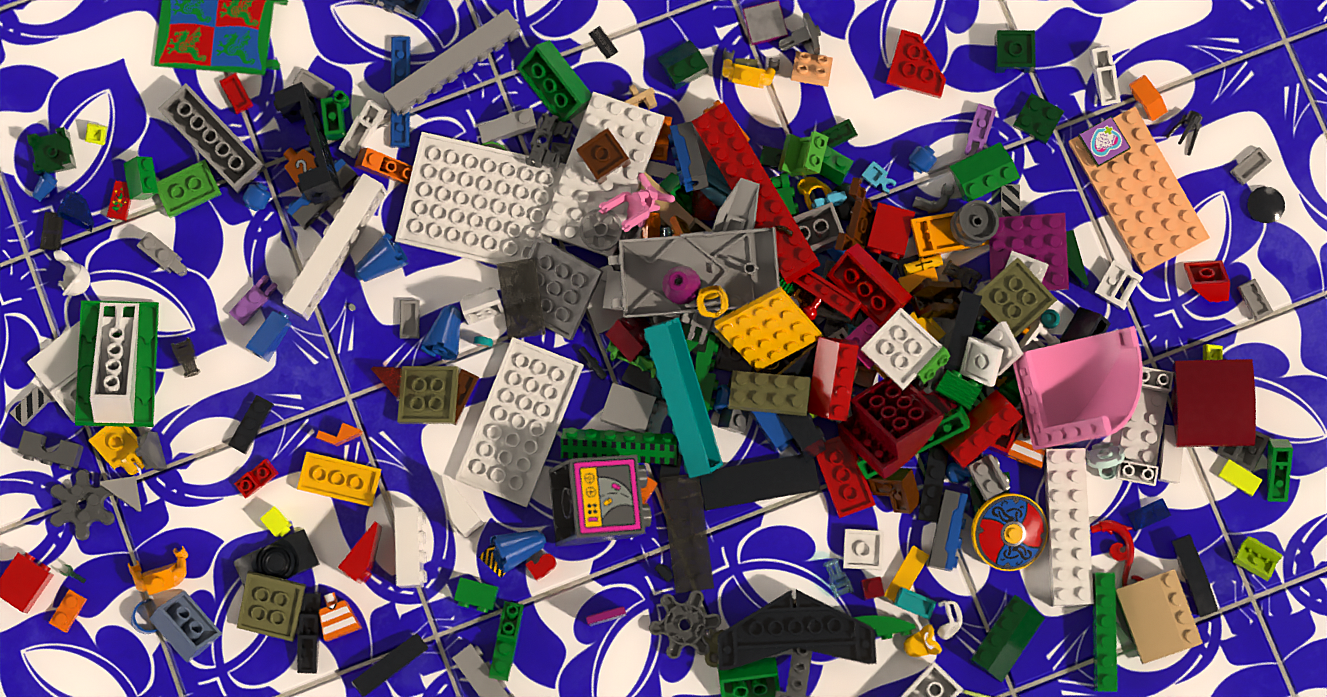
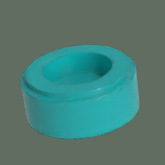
[1040,309,1060,329]
[473,336,493,348]

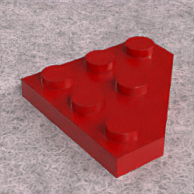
[886,29,946,99]

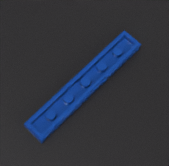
[390,37,411,148]

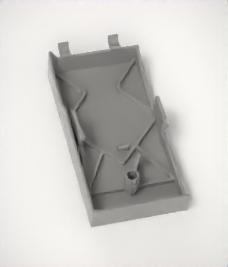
[608,227,780,318]

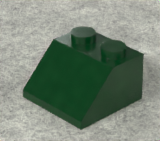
[657,40,709,90]

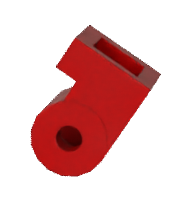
[525,554,557,581]

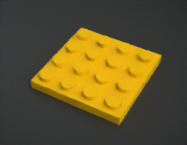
[714,287,822,372]

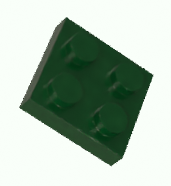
[1012,93,1064,145]

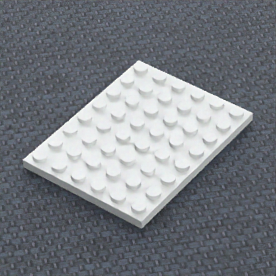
[395,132,566,271]

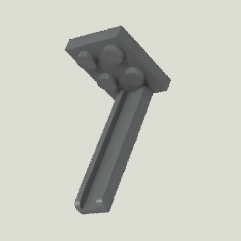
[775,648,812,697]

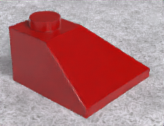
[1184,260,1230,302]

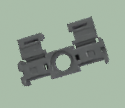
[525,113,573,172]

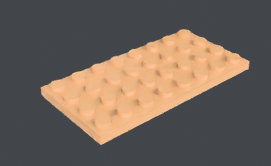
[1068,107,1210,274]

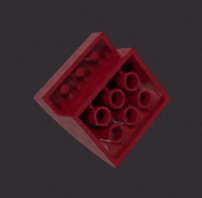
[1170,359,1256,447]
[837,377,944,479]

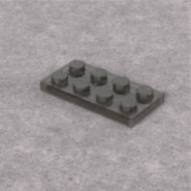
[497,258,546,340]

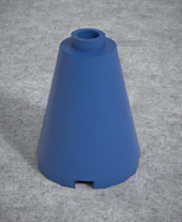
[354,233,409,282]
[421,305,461,361]
[490,530,546,573]

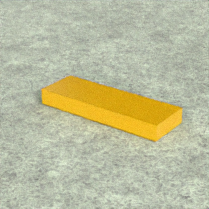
[884,545,930,602]

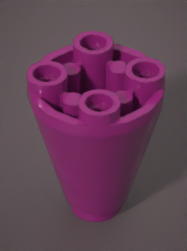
[662,266,701,305]

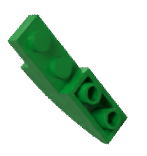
[695,334,719,412]
[489,602,524,681]
[854,615,916,640]

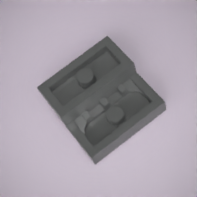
[1216,431,1270,473]

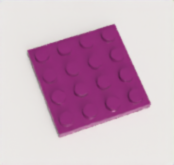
[989,213,1069,291]

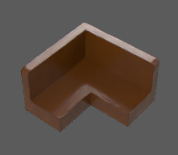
[868,468,921,514]

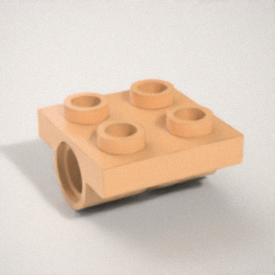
[791,51,833,87]

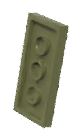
[729,371,810,416]

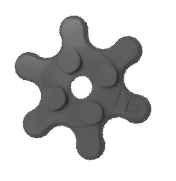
[50,469,115,541]
[649,590,721,659]

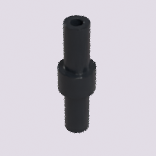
[578,346,607,380]

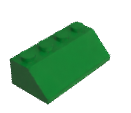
[517,40,592,123]

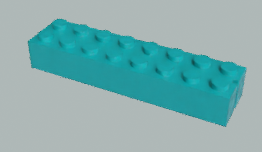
[644,317,723,478]

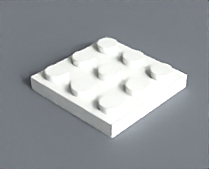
[860,308,943,390]

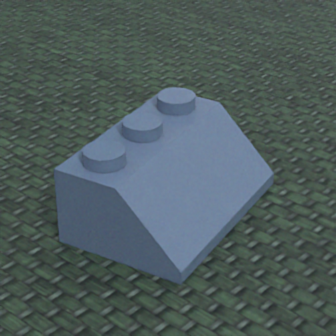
[149,590,222,663]

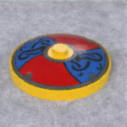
[971,493,1048,571]

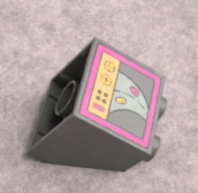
[549,455,651,547]

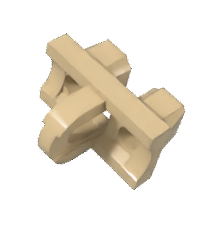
[625,84,657,110]

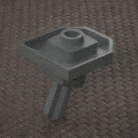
[778,12,821,55]

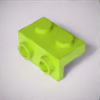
[1233,536,1282,581]

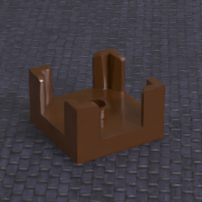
[576,128,631,185]

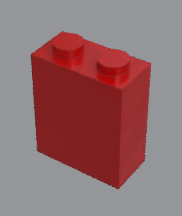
[866,202,915,260]
[0,552,54,614]

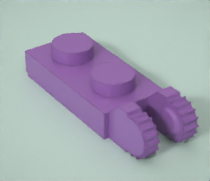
[964,103,997,155]
[229,275,278,326]

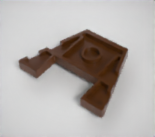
[835,177,875,251]

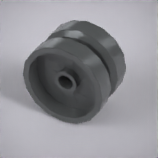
[950,200,999,247]

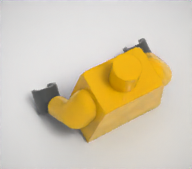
[722,48,780,89]

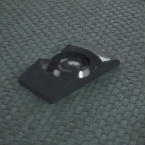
[233,529,320,588]

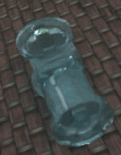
[822,558,854,600]

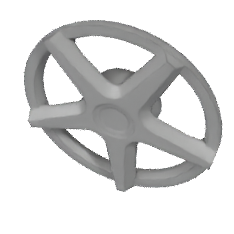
[579,208,623,251]

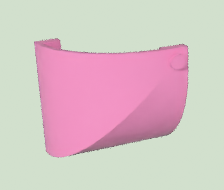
[1013,326,1142,450]

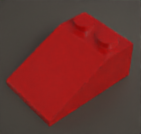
[338,521,383,584]

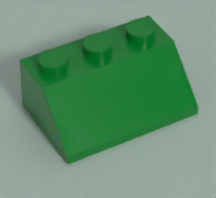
[949,142,1020,202]
[717,657,780,697]

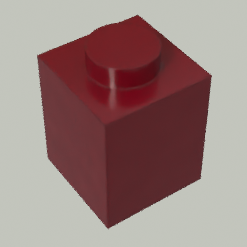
[860,576,885,601]

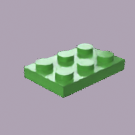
[157,160,222,219]

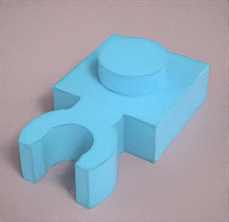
[861,161,896,194]
[811,191,847,209]

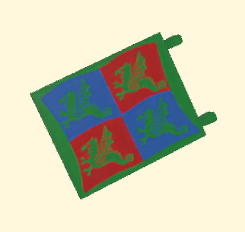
[154,0,288,76]

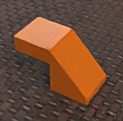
[1129,75,1168,122]
[650,116,672,161]
[316,423,363,447]

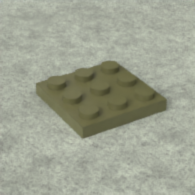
[976,257,1057,338]
[397,366,459,424]
[237,571,306,642]

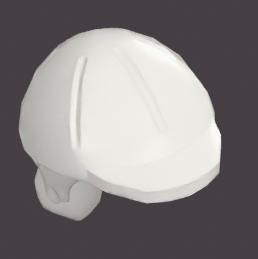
[53,250,90,296]

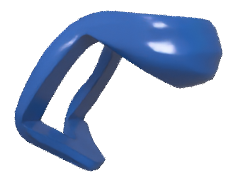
[713,384,731,414]

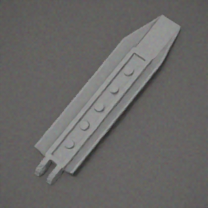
[681,178,759,345]

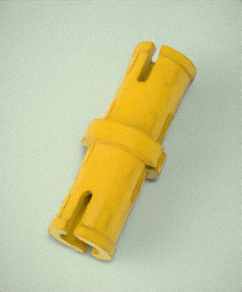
[903,254,943,276]

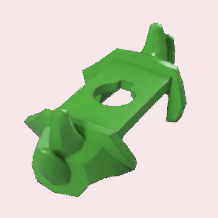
[606,341,656,378]

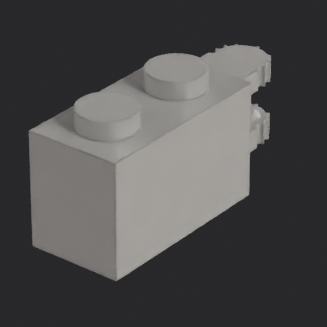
[137,232,188,277]

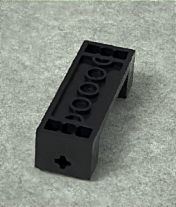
[273,82,343,205]

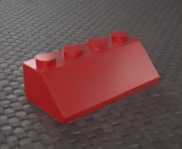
[826,243,913,328]
[807,336,859,421]
[940,390,1023,470]

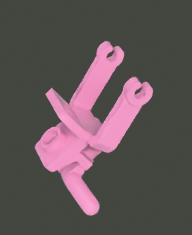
[599,173,675,232]

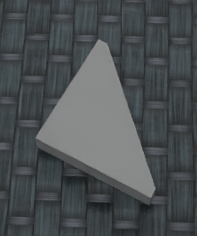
[99,476,141,512]

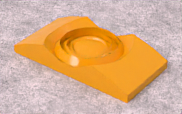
[910,212,989,257]

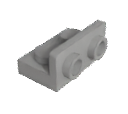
[967,454,1010,501]

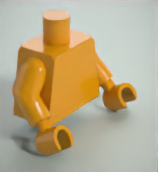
[128,546,188,595]

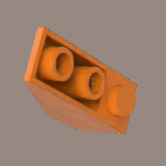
[354,147,413,185]

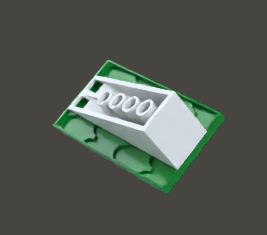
[75,300,159,427]

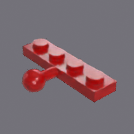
[792,271,862,321]

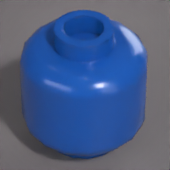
[908,145,937,174]
[243,182,271,212]

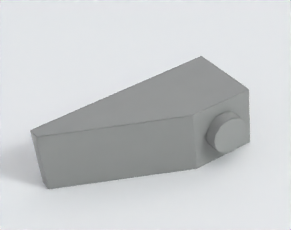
[478,107,537,144]

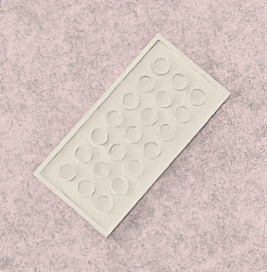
[540,92,665,257]
[455,337,584,508]

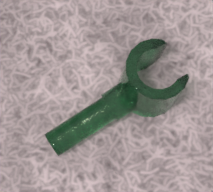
[59,564,86,583]

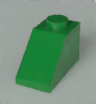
[659,172,703,215]

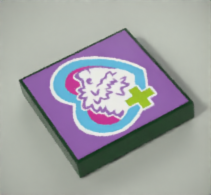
[1078,116,1131,168]

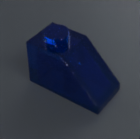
[57,191,95,232]

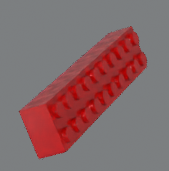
[691,102,820,284]

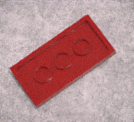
[816,436,876,519]

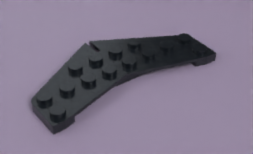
[717,589,877,671]

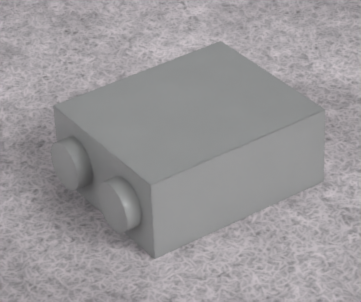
[600,383,659,433]

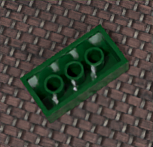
[969,595,1045,683]

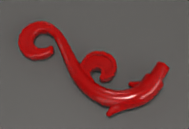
[1090,520,1144,587]

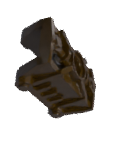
[910,278,962,320]

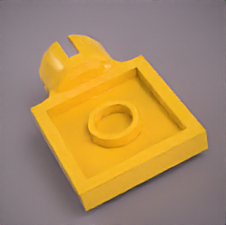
[88,426,144,475]

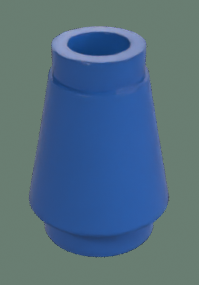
[32,172,58,201]

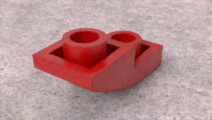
[234,459,279,499]

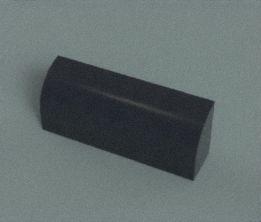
[1059,307,1111,343]

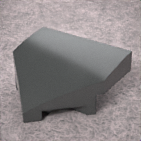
[135,432,168,471]

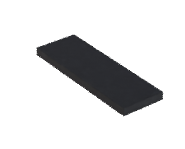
[700,454,820,511]

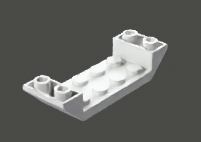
[1116,366,1174,486]

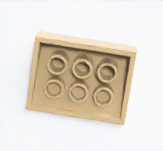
[1116,569,1203,664]

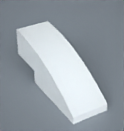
[1089,45,1121,106]
[339,99,388,158]
[1158,425,1183,484]

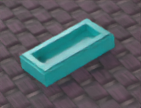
[893,587,937,620]

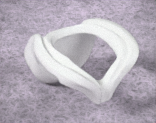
[937,600,963,640]

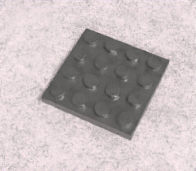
[506,237,604,340]

